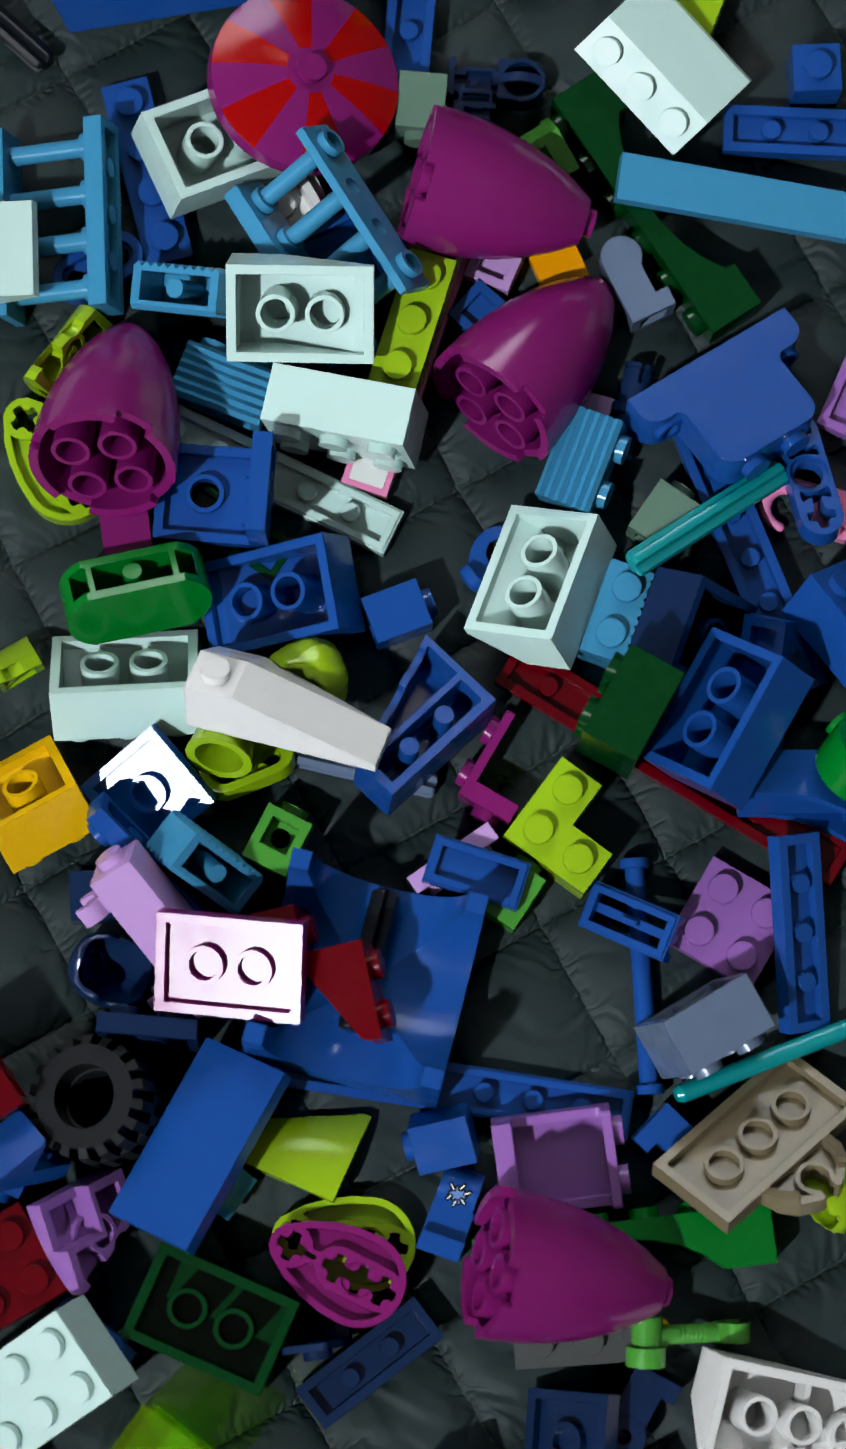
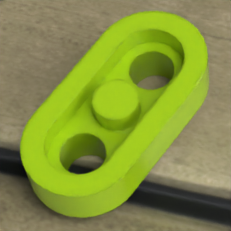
[200,742,296,801]

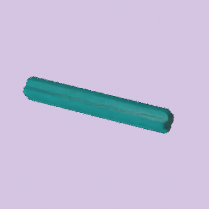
[625,460,788,576]

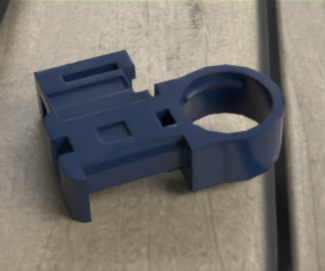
[447,56,545,124]

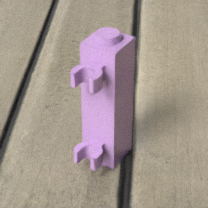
[75,839,204,1019]

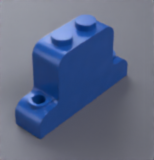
[623,307,815,484]

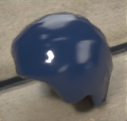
[68,932,154,1009]

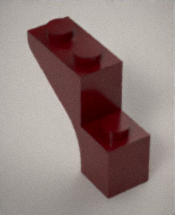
[248,904,397,1044]

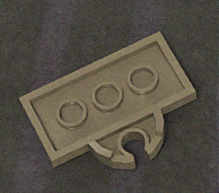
[652,1058,846,1234]

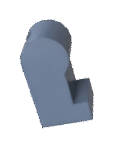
[599,236,676,334]

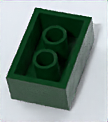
[573,644,685,779]
[120,1241,302,1397]

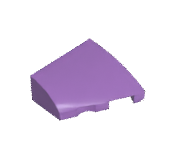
[26,1168,130,1295]

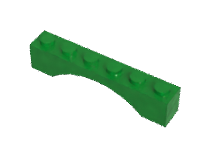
[471,1202,778,1269]

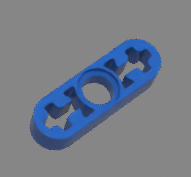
[777,419,844,546]

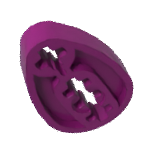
[269,1221,406,1329]

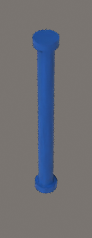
[619,857,665,1096]

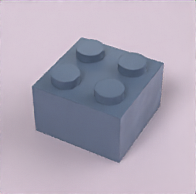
[633,973,775,1082]

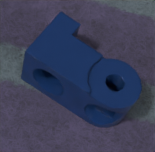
[617,1368,682,1449]

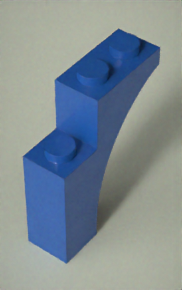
[736,750,846,842]

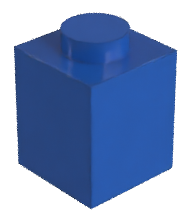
[786,43,842,108]
[361,578,438,651]
[402,1101,481,1176]

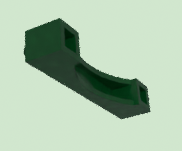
[549,71,761,345]

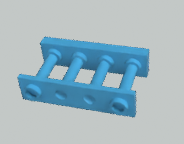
[0,114,124,327]
[223,124,430,305]

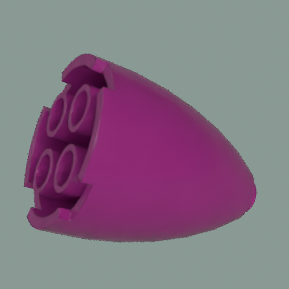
[397,104,597,260]
[433,276,615,462]
[28,323,180,516]
[461,1185,673,1344]

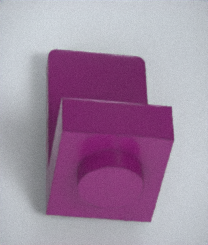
[454,710,519,829]

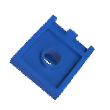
[152,430,278,549]

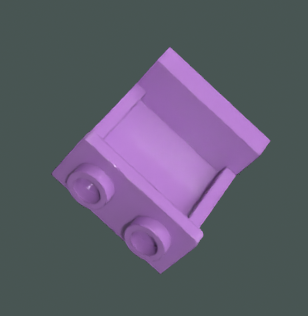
[491,1102,631,1209]

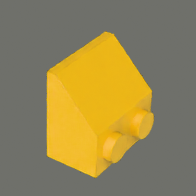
[0,735,90,874]

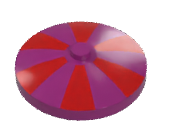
[207,0,398,176]

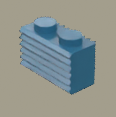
[130,260,226,319]
[173,337,273,432]
[535,406,632,514]
[577,559,654,669]
[146,810,263,914]

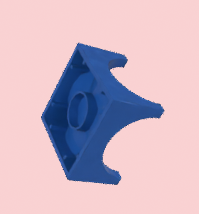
[242,847,489,1109]

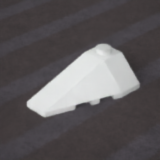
[184,646,391,772]
[691,1346,846,1449]

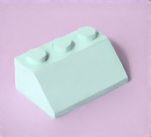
[575,0,752,155]
[464,505,617,670]
[49,629,199,742]

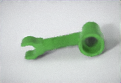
[625,1314,751,1370]

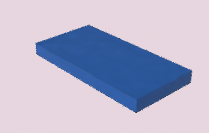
[108,1037,291,1256]

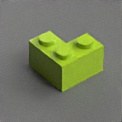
[502,756,613,900]

